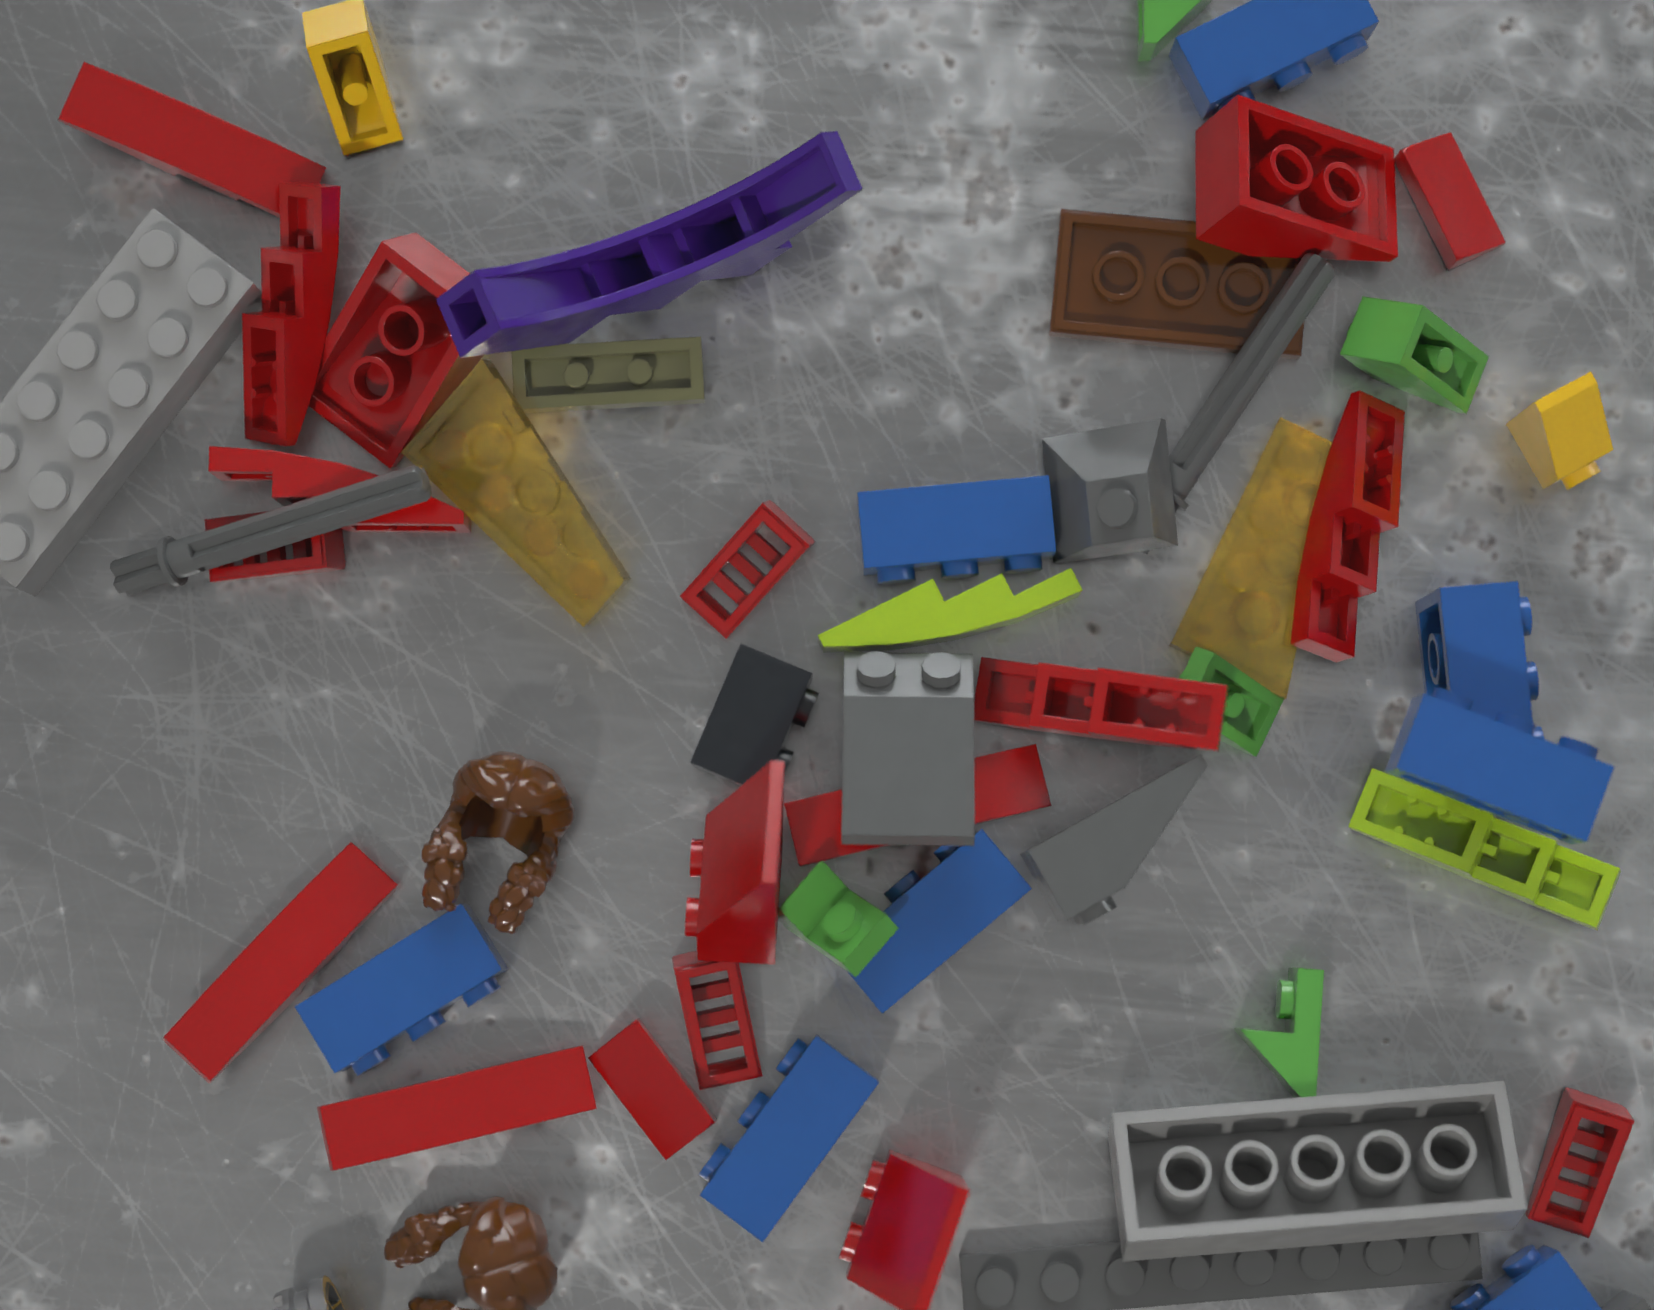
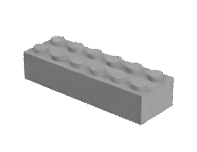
[0,208,262,597]
[1108,1081,1527,1262]

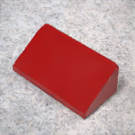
[1395,132,1506,271]
[588,1018,717,1160]

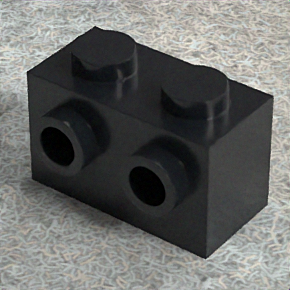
[690,644,819,786]

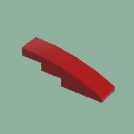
[57,62,327,218]
[242,181,341,447]
[1290,390,1405,663]
[208,446,471,533]
[974,657,1229,752]
[784,744,1052,867]
[163,842,398,1084]
[317,1045,597,1171]

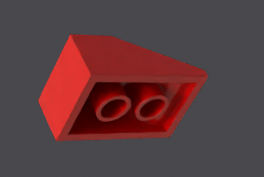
[1195,95,1398,262]
[309,232,484,469]
[685,761,784,965]
[838,1149,970,1310]

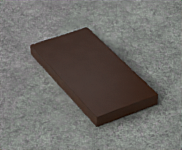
[1049,209,1304,360]

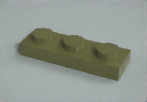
[511,336,705,414]

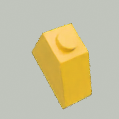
[302,0,404,156]
[1506,371,1613,490]

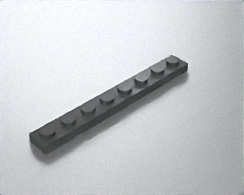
[959,1233,1483,1310]

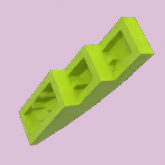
[818,568,1083,653]
[1348,768,1621,931]

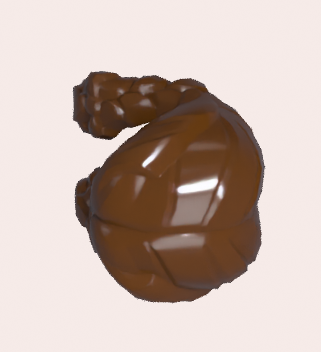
[422,751,575,934]
[384,1196,558,1310]

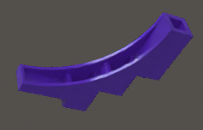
[436,131,863,358]

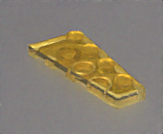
[401,358,631,627]
[1169,417,1332,701]

